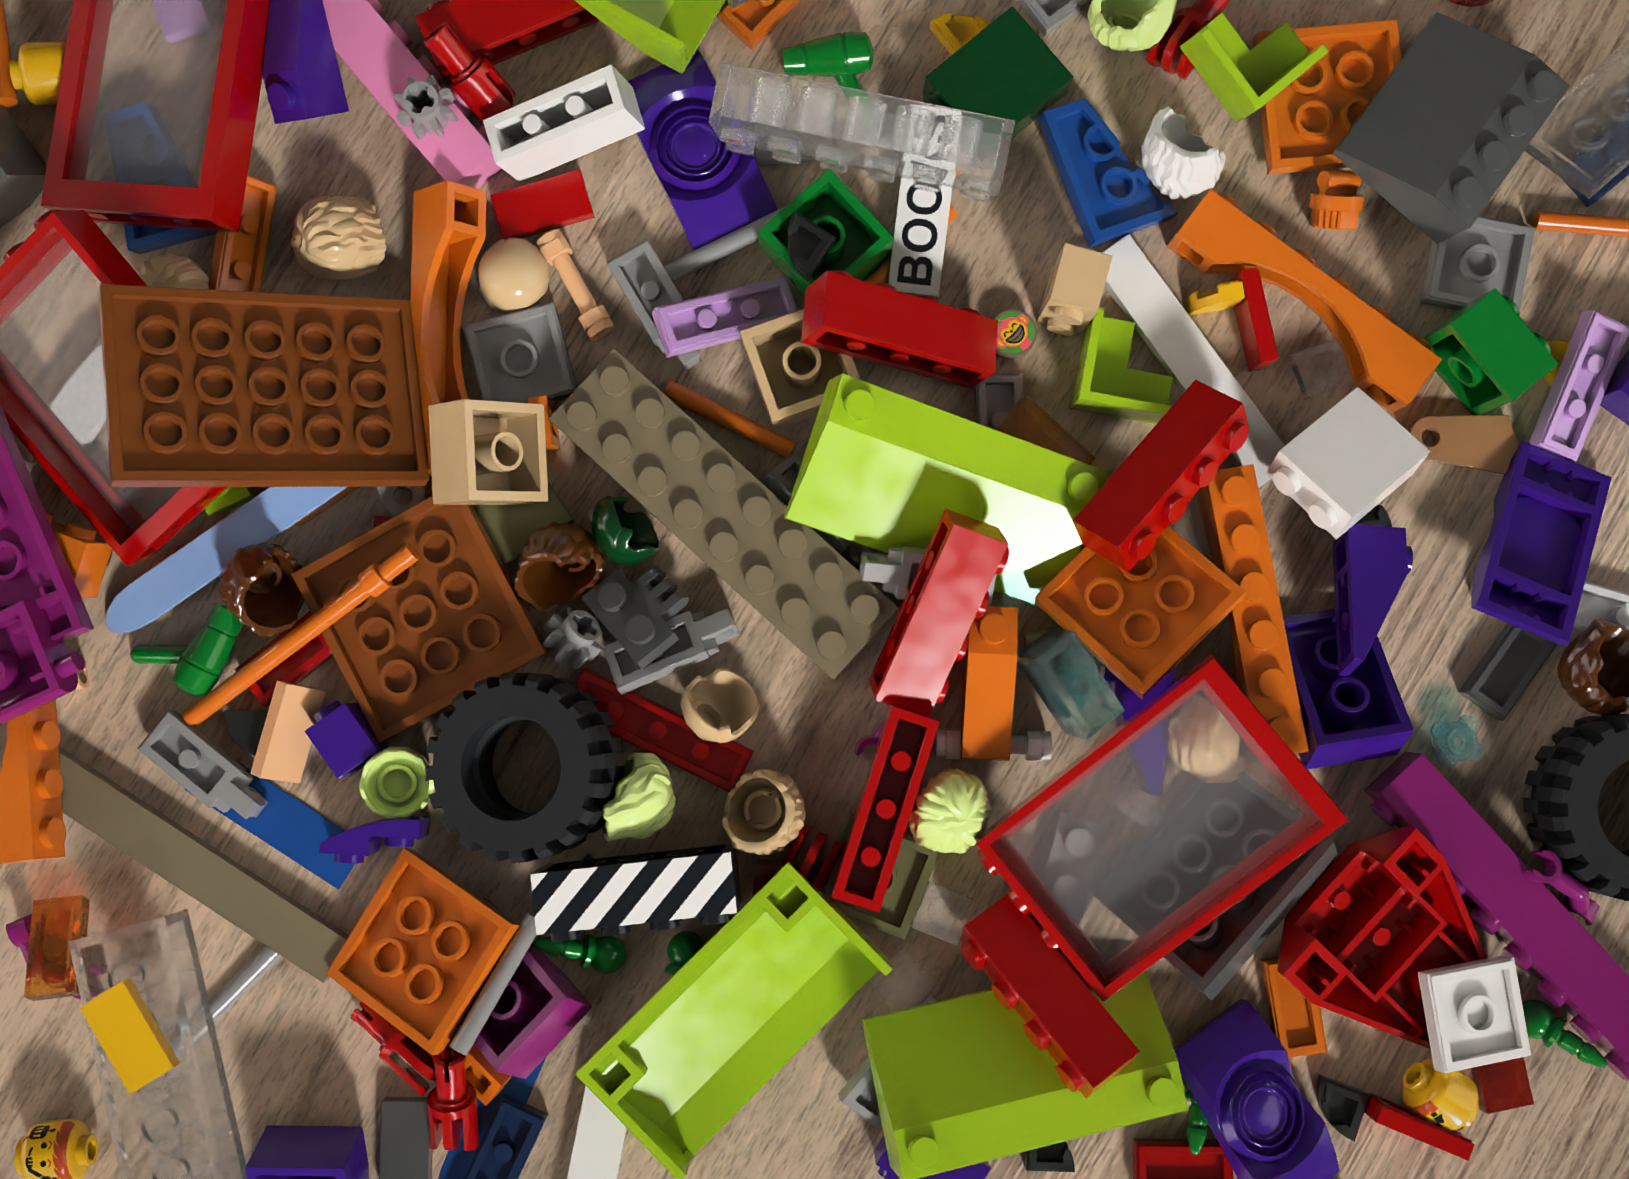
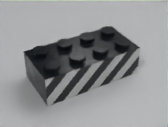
[530,843,742,941]

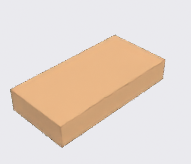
[250,680,326,783]

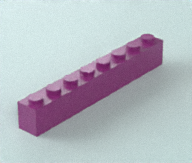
[1364,752,1629,1081]

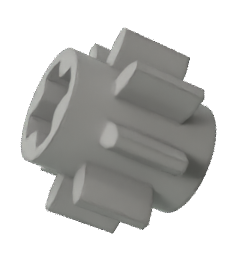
[394,75,457,140]
[542,607,603,669]

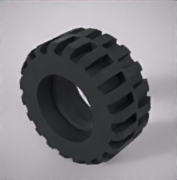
[425,673,624,863]
[1523,713,1629,901]

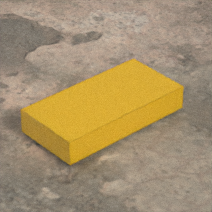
[79,978,180,1094]

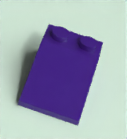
[1283,609,1414,769]
[245,1125,369,1179]

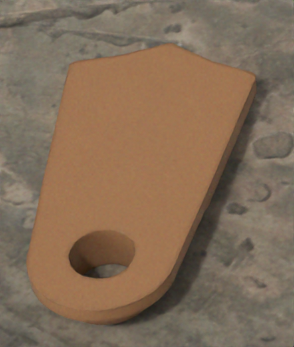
[1409,415,1519,474]

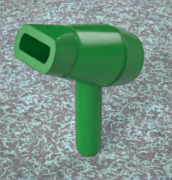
[782,32,880,130]
[130,602,244,695]

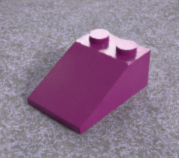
[460,898,592,1079]

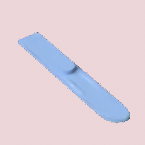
[106,487,347,633]

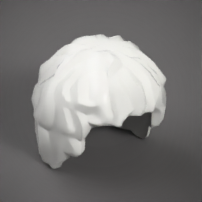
[1141,106,1226,200]

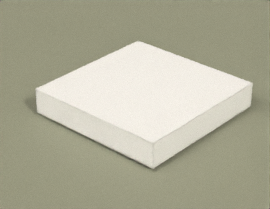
[1417,955,1531,1073]

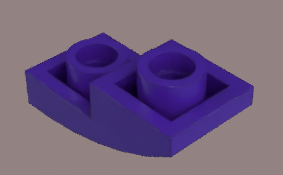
[319,816,430,864]

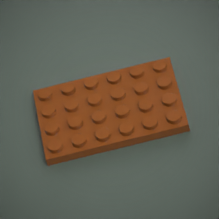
[98,284,429,487]

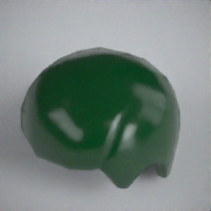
[591,496,660,566]

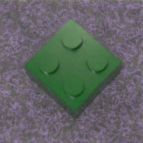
[758,168,894,296]
[1423,288,1559,415]

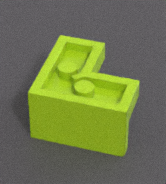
[1180,13,1329,123]
[1070,307,1174,425]

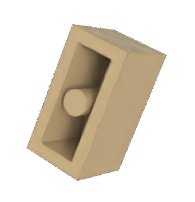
[1037,243,1113,336]

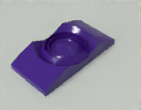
[628,49,778,251]
[1471,441,1612,646]
[1173,999,1340,1179]

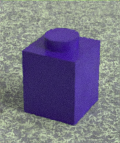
[305,701,389,779]

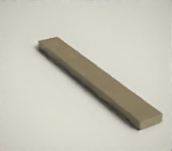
[59,747,349,983]

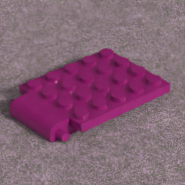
[0,408,94,725]

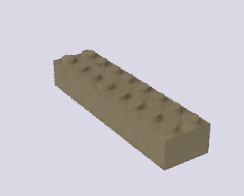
[548,348,899,680]

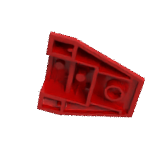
[1277,825,1487,1049]

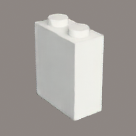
[1266,387,1431,540]

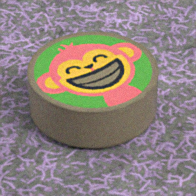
[995,309,1037,359]

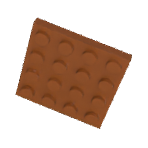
[291,496,549,743]

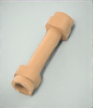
[536,229,616,341]

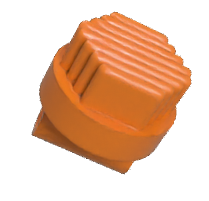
[1308,170,1365,230]

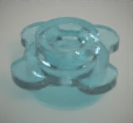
[1430,715,1485,768]

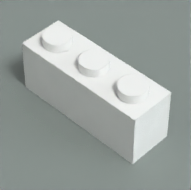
[483,65,645,182]

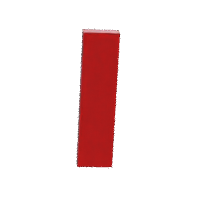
[576,668,755,792]

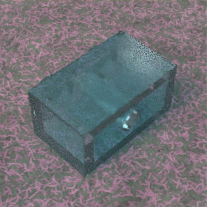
[1017,629,1125,740]

